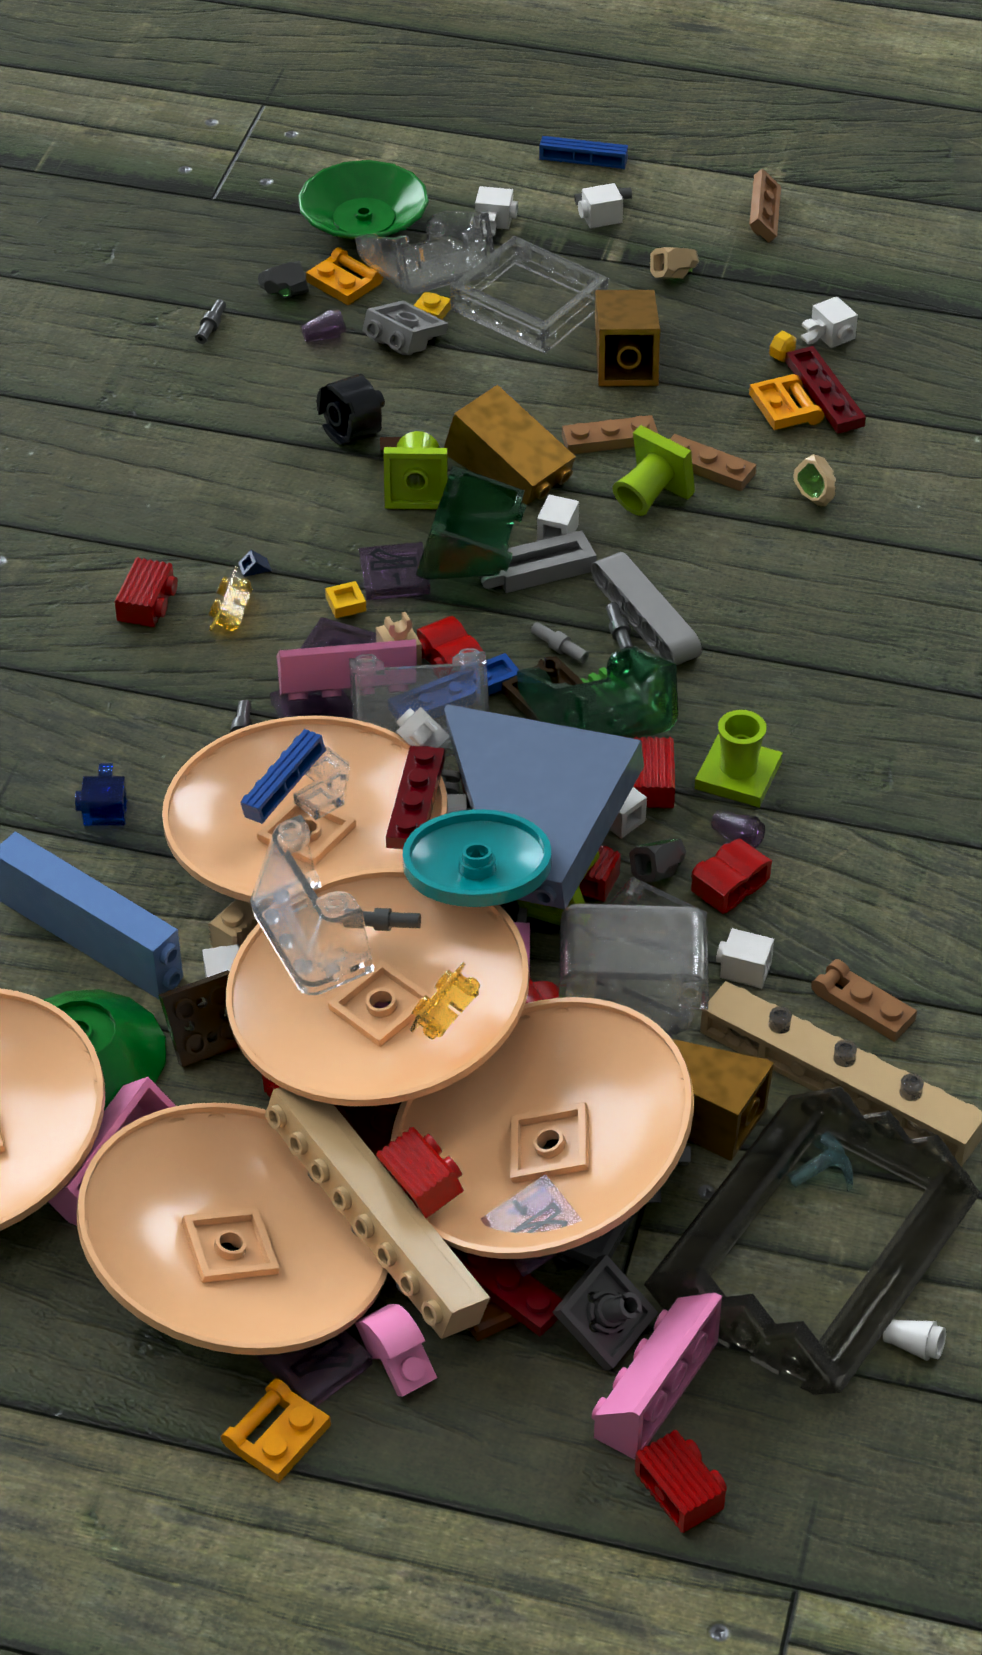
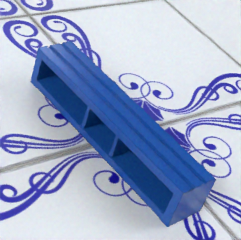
[539,136,628,169]
[240,729,326,824]

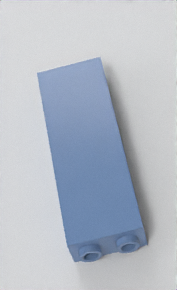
[0,831,183,999]

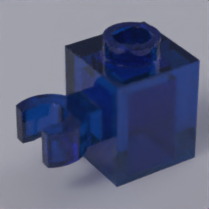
[75,763,128,826]

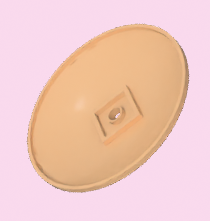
[162,716,448,907]
[226,868,530,1106]
[0,988,105,1231]
[391,997,694,1259]
[76,1102,388,1355]

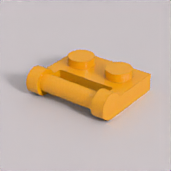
[306,247,384,305]
[749,374,824,430]
[221,1378,331,1483]

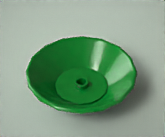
[298,160,429,242]
[44,989,166,1111]

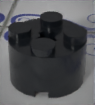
[316,374,385,444]

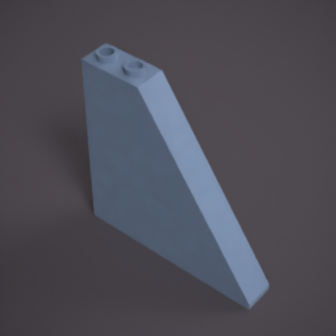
[444,704,644,909]

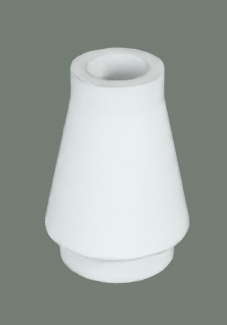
[883,1318,946,1361]

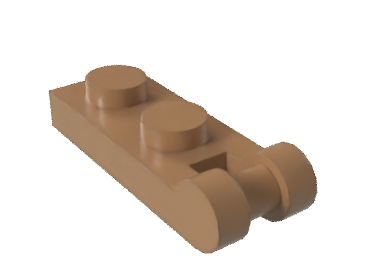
[811,959,917,1042]

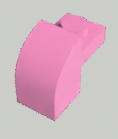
[355,1304,437,1397]

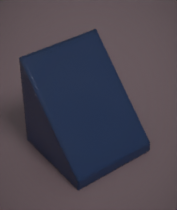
[238,550,272,577]

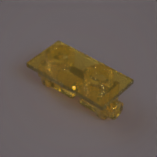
[208,566,253,631]
[410,962,480,1040]

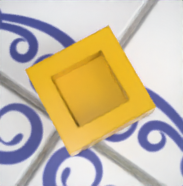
[414,291,451,320]
[325,581,366,619]

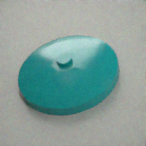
[403,809,552,907]

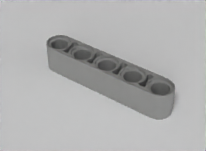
[591,552,702,668]

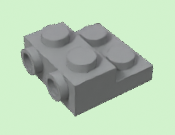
[362,300,448,355]

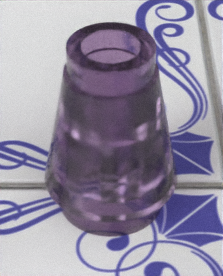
[300,309,347,343]
[711,810,765,848]

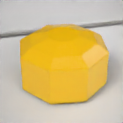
[769,330,796,363]

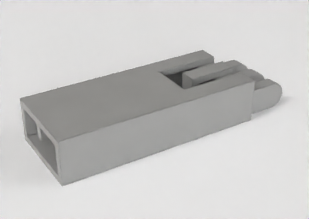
[472,530,597,593]

